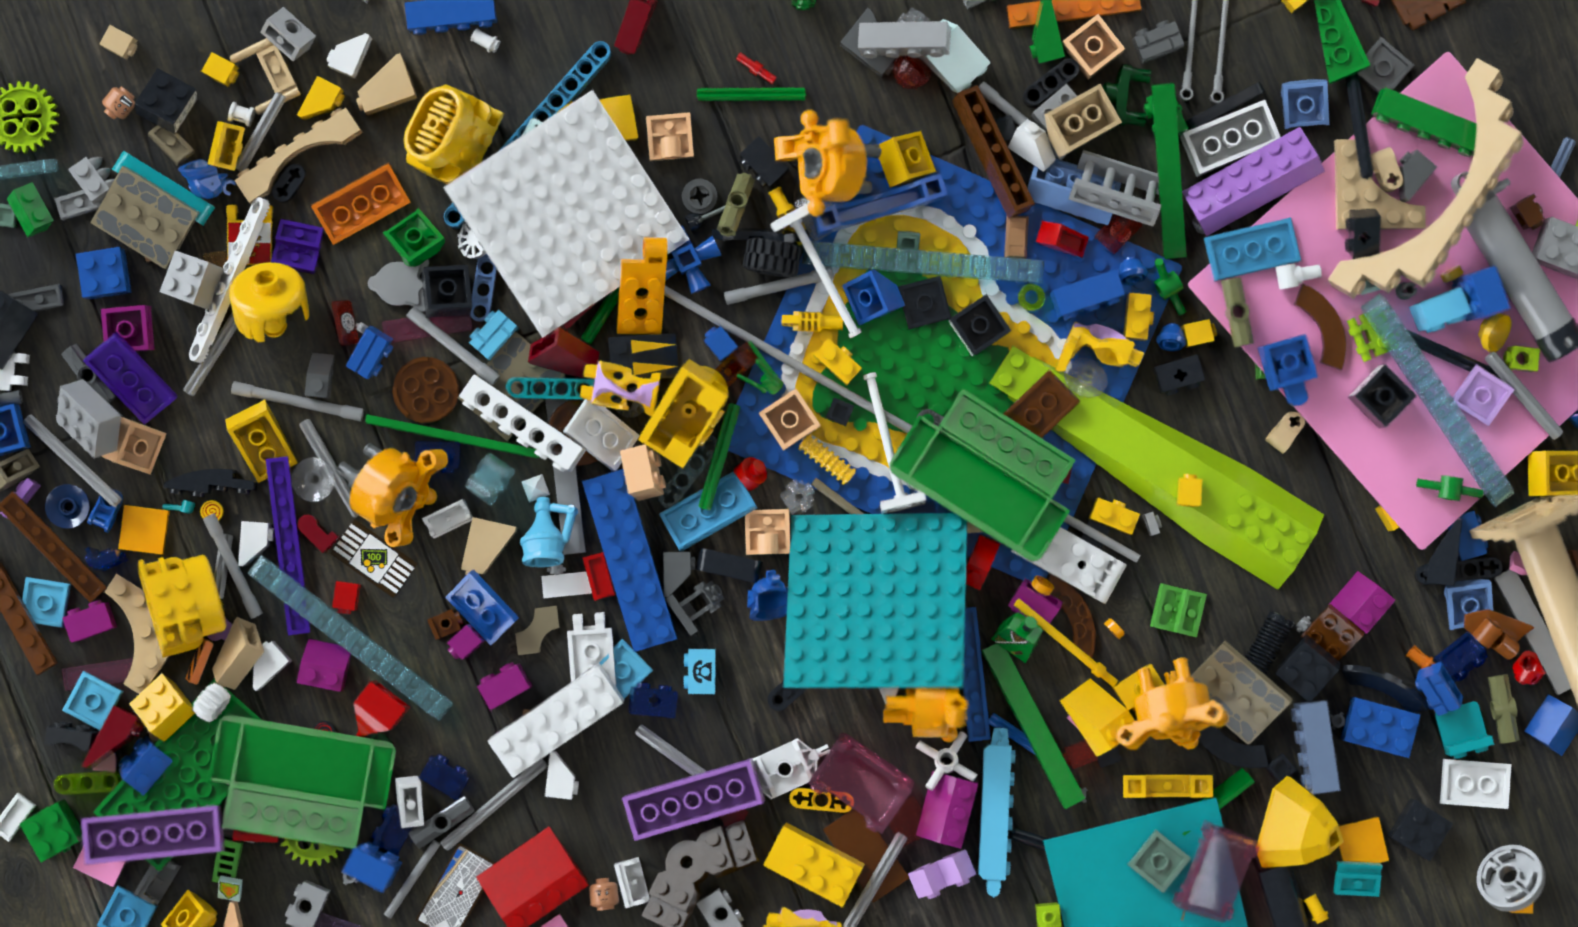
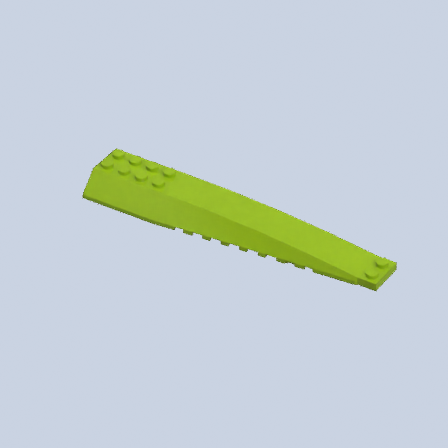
[989,346,1324,590]

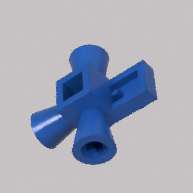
[665,225,722,294]

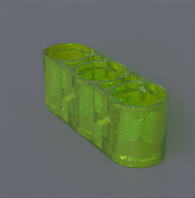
[53,771,122,794]

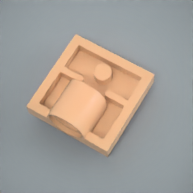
[646,112,694,161]
[745,509,790,555]

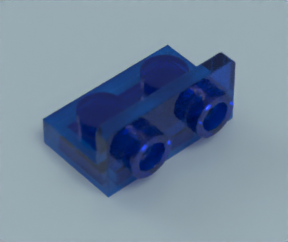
[415,441,461,473]
[85,547,128,571]
[1434,631,1488,683]
[418,753,471,800]
[371,803,412,856]

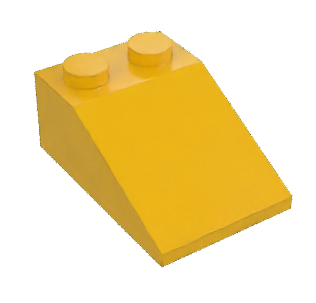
[225,400,298,483]
[1528,451,1578,496]
[1060,678,1135,756]

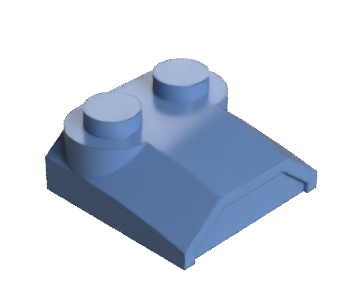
[1281,79,1329,129]
[1444,579,1493,630]

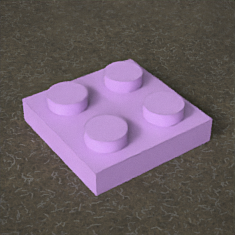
[1451,364,1515,426]

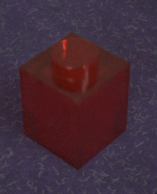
[1062,739,1098,769]

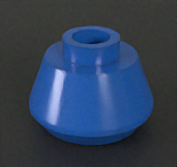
[1119,257,1148,285]
[1156,323,1187,351]

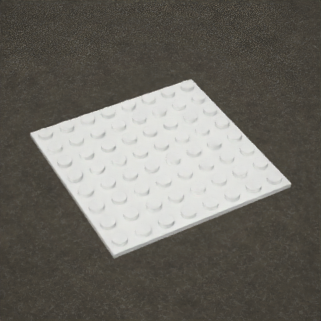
[444,90,689,338]

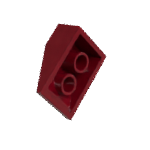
[82,706,145,768]

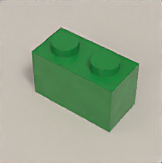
[7,182,54,237]

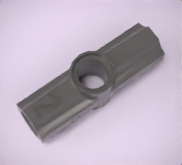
[61,343,116,403]
[409,795,475,849]

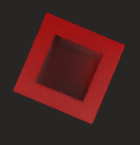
[332,581,361,614]

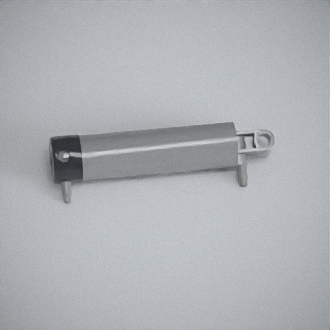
[1451,172,1578,362]

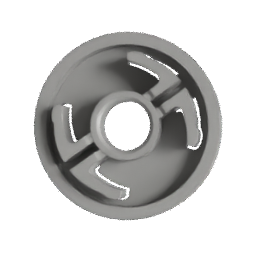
[1477,845,1545,911]

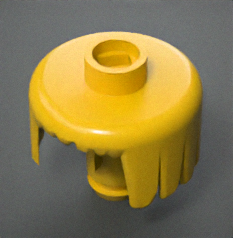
[230,262,309,342]

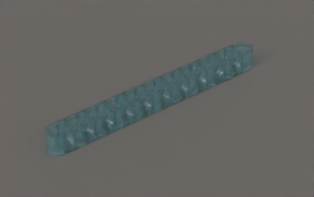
[802,241,1045,284]
[1361,294,1514,506]
[248,555,454,721]

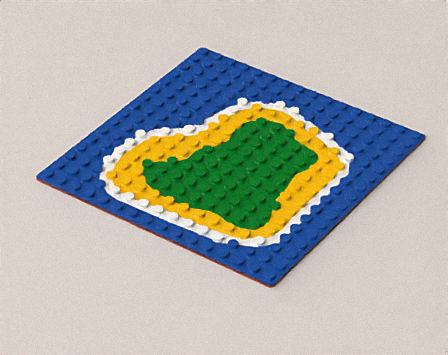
[728,125,1182,582]

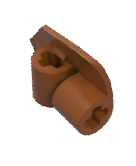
[1464,609,1534,660]

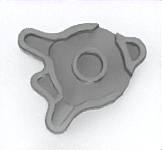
[368,260,429,312]

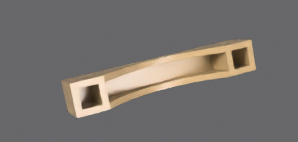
[234,108,363,204]

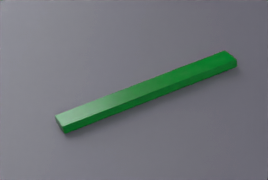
[1151,83,1187,259]
[365,414,541,459]
[981,643,1085,810]

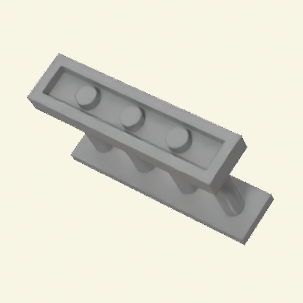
[1069,150,1161,226]

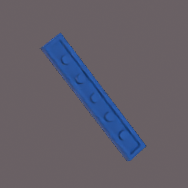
[962,607,991,742]

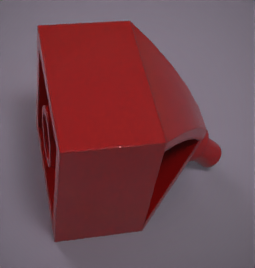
[354,680,411,737]

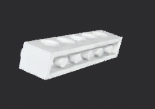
[459,375,586,472]

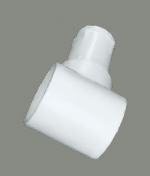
[1276,264,1322,290]

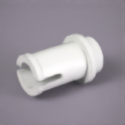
[470,28,500,53]

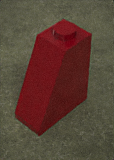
[614,0,658,54]
[528,327,599,378]

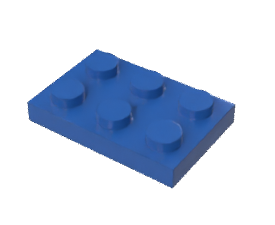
[445,569,519,646]

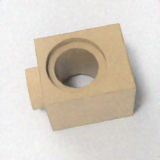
[100,25,137,60]

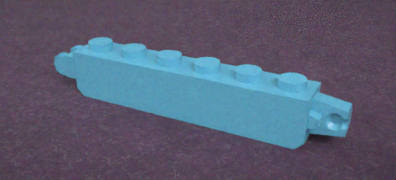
[978,728,1015,897]

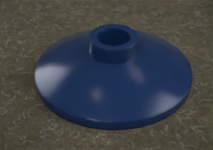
[45,484,90,528]

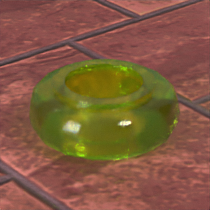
[1018,284,1045,311]

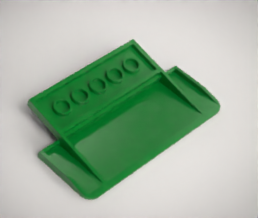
[889,389,1076,561]
[208,715,396,849]

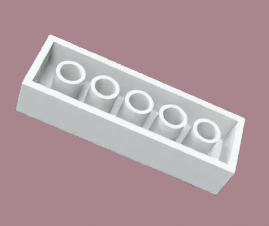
[487,663,625,778]

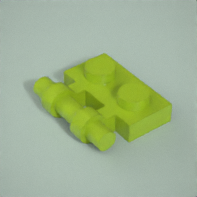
[1347,307,1397,362]

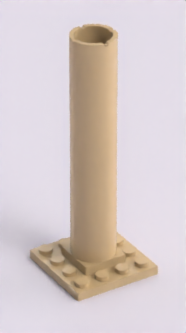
[1469,495,1578,706]

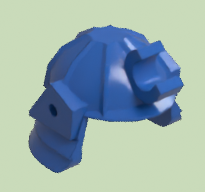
[178,159,236,199]
[747,570,788,621]

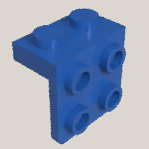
[118,735,173,795]

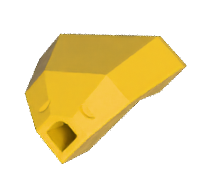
[1256,776,1344,868]

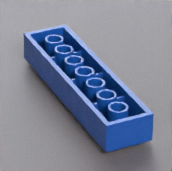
[582,469,677,652]

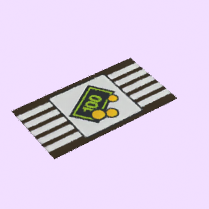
[330,519,418,598]

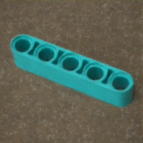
[112,151,215,226]
[505,377,614,400]

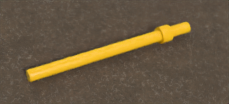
[1014,599,1118,687]

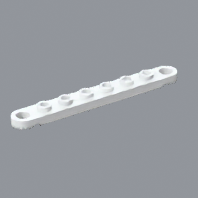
[189,197,270,363]

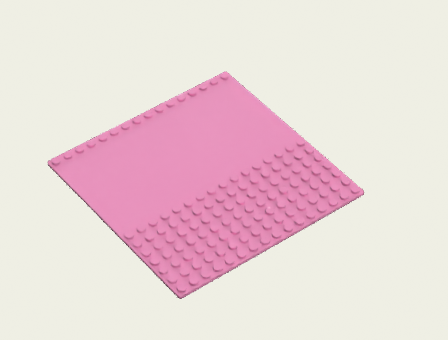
[1188,52,1578,550]

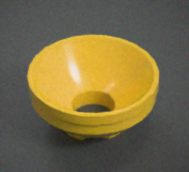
[1478,313,1511,353]

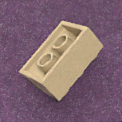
[1045,84,1122,158]

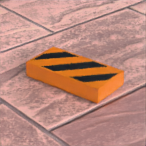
[185,638,214,685]

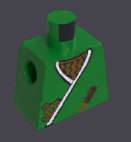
[991,612,1043,663]

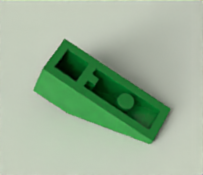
[1030,0,1065,64]

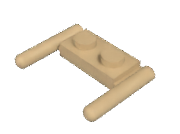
[230,38,301,115]

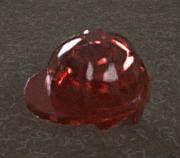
[893,55,931,89]

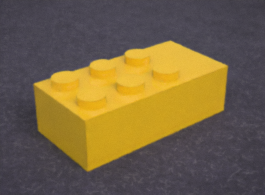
[763,822,865,907]

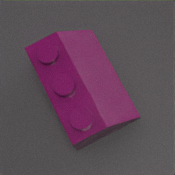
[916,771,978,849]

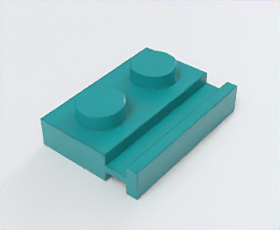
[1333,861,1383,897]

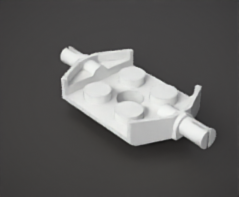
[753,738,831,799]

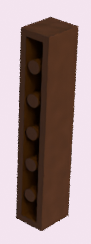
[952,85,1034,219]

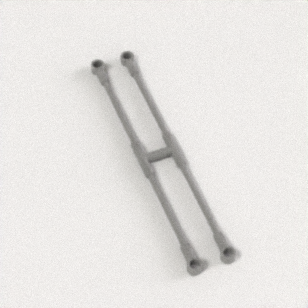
[1179,0,1229,104]

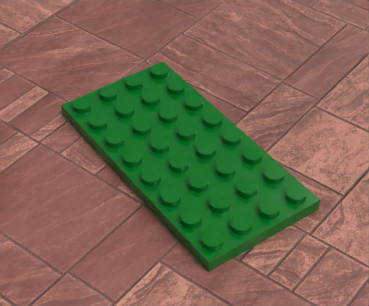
[93,678,262,872]

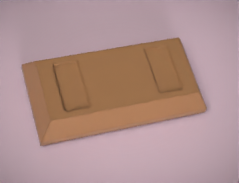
[1004,215,1029,260]

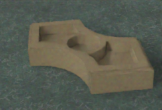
[515,606,560,655]

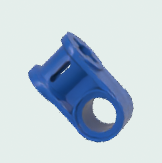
[87,489,124,533]

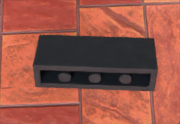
[1256,866,1311,927]

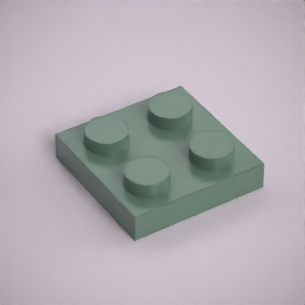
[1128,829,1191,893]

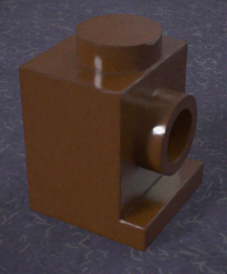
[1509,194,1545,230]
[427,609,464,640]

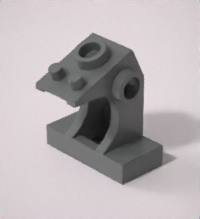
[665,581,725,636]

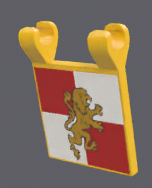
[226,205,273,265]

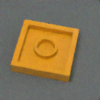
[118,505,170,555]
[1339,817,1389,863]

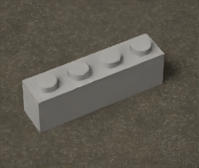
[858,21,951,58]

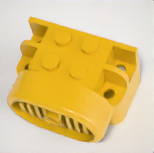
[404,85,505,185]
[638,359,728,468]
[138,555,226,658]

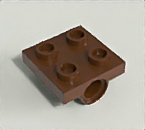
[1301,604,1364,661]

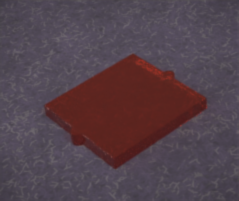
[882,795,922,847]

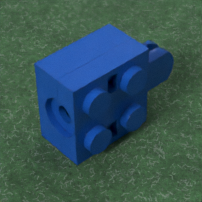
[1258,334,1318,406]

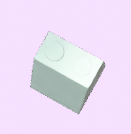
[919,19,991,93]

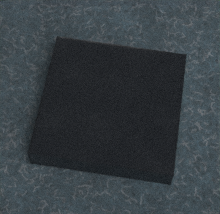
[898,276,951,330]

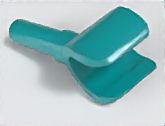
[163,499,195,514]

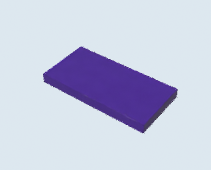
[83,332,178,425]

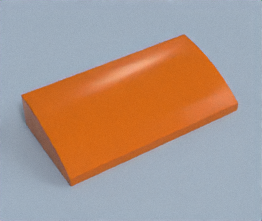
[311,162,411,245]

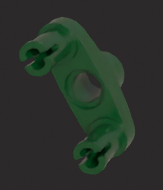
[1103,64,1151,127]

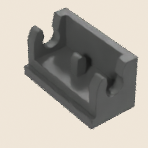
[134,860,181,905]

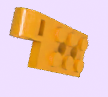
[616,237,668,334]

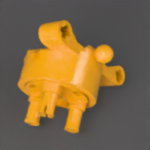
[1117,658,1228,750]
[883,663,967,743]

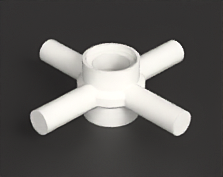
[916,731,977,791]

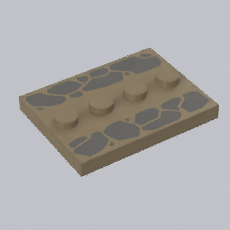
[91,166,200,269]
[457,331,566,441]
[1191,641,1293,745]

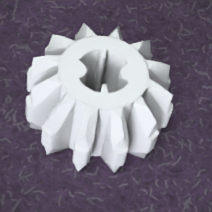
[193,683,231,722]

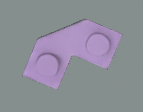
[908,849,976,899]

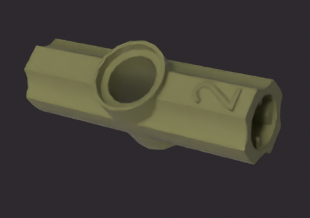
[717,172,755,237]
[1221,277,1254,347]
[1488,674,1520,743]

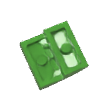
[1150,583,1207,637]

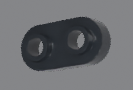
[768,680,806,711]

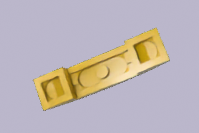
[1123,774,1213,798]

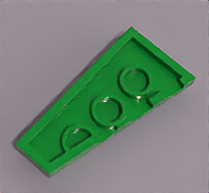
[1314,0,1370,85]

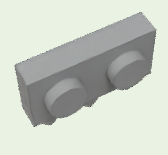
[68,157,115,205]

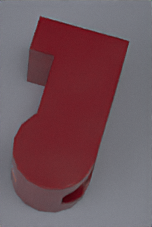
[298,515,341,553]

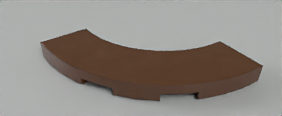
[1294,284,1346,370]
[1048,575,1096,659]

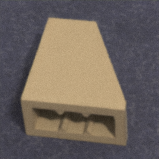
[356,53,417,115]
[461,517,518,575]
[212,617,264,690]

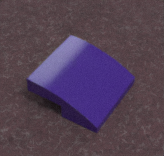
[271,219,324,274]

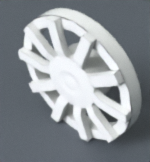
[458,223,486,259]

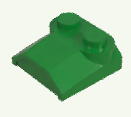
[383,208,445,267]

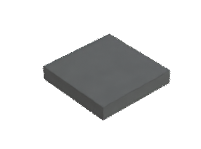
[1357,37,1414,94]

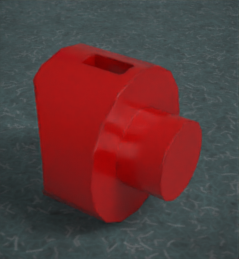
[733,457,767,491]
[1513,651,1546,685]

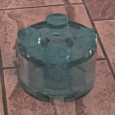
[465,453,516,506]

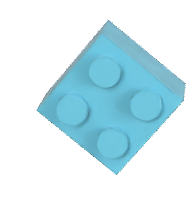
[1409,287,1471,333]

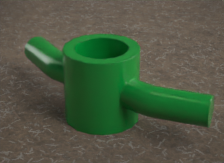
[1153,258,1186,315]
[1416,475,1484,501]

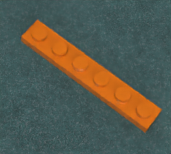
[1007,0,1141,29]

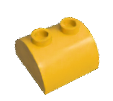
[161,890,217,927]

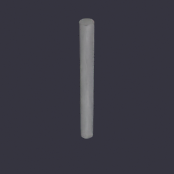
[384,840,441,919]

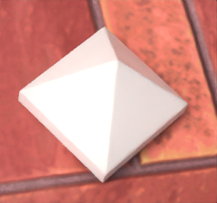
[522,474,550,502]

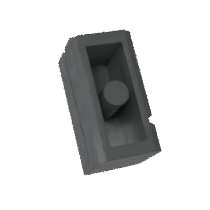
[1132,20,1185,64]

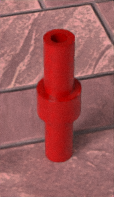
[736,52,777,84]

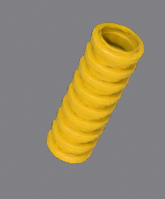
[798,434,856,485]

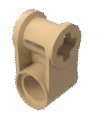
[1371,147,1403,192]
[1265,412,1305,454]

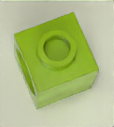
[1503,346,1540,372]
[1035,902,1061,927]

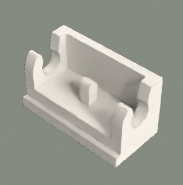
[422,499,473,539]
[614,857,650,908]

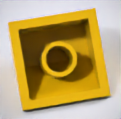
[878,131,936,188]

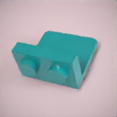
[1435,701,1494,759]

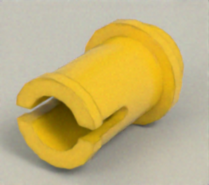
[1304,894,1328,924]

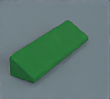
[1182,768,1254,836]

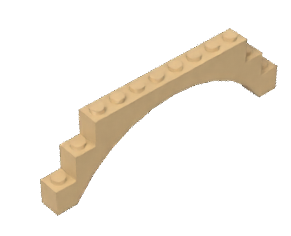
[1328,59,1524,299]

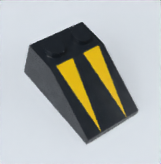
[608,334,679,380]

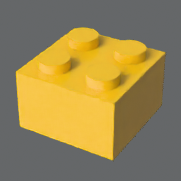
[129,674,195,742]

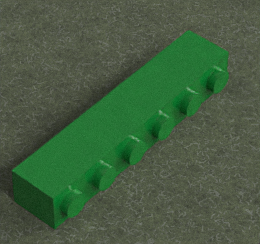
[1371,87,1477,157]

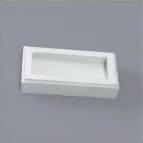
[0,792,37,842]

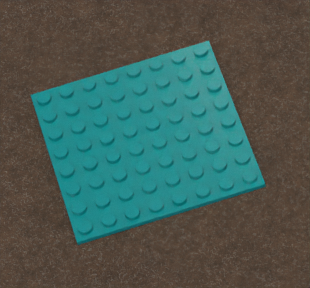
[784,513,967,688]
[1043,797,1248,927]

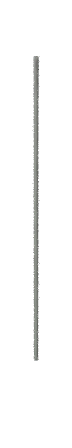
[664,286,1140,562]

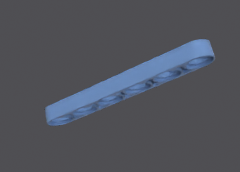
[470,250,497,322]

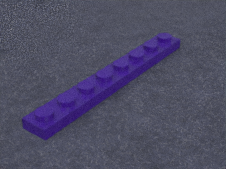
[265,456,311,635]

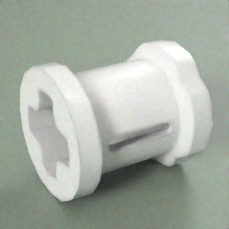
[228,102,255,127]

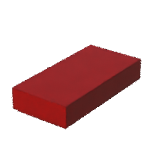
[583,552,616,601]

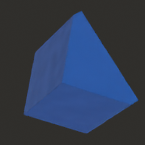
[1524,694,1578,756]

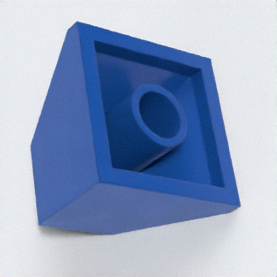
[842,269,905,326]

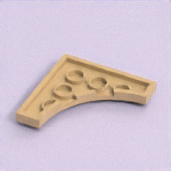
[1334,139,1426,229]
[105,574,169,694]

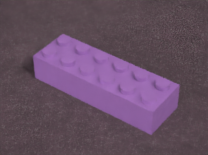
[1182,127,1325,236]
[622,758,765,841]
[82,806,225,864]

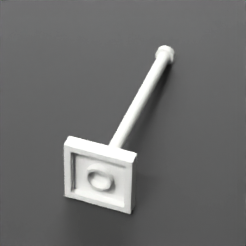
[770,202,862,338]
[863,372,926,514]

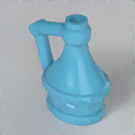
[520,497,578,567]

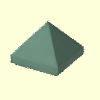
[896,231,920,251]

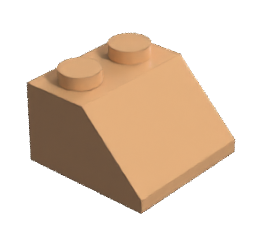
[101,417,167,475]

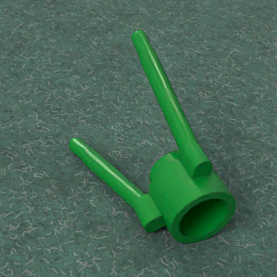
[737,341,783,395]

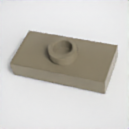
[148,125,195,166]

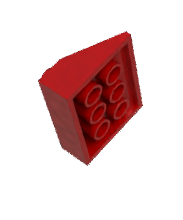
[476,826,588,927]

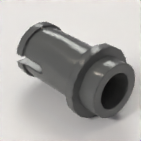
[1395,282,1417,300]
[0,390,23,407]

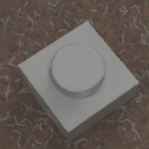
[1142,512,1162,536]

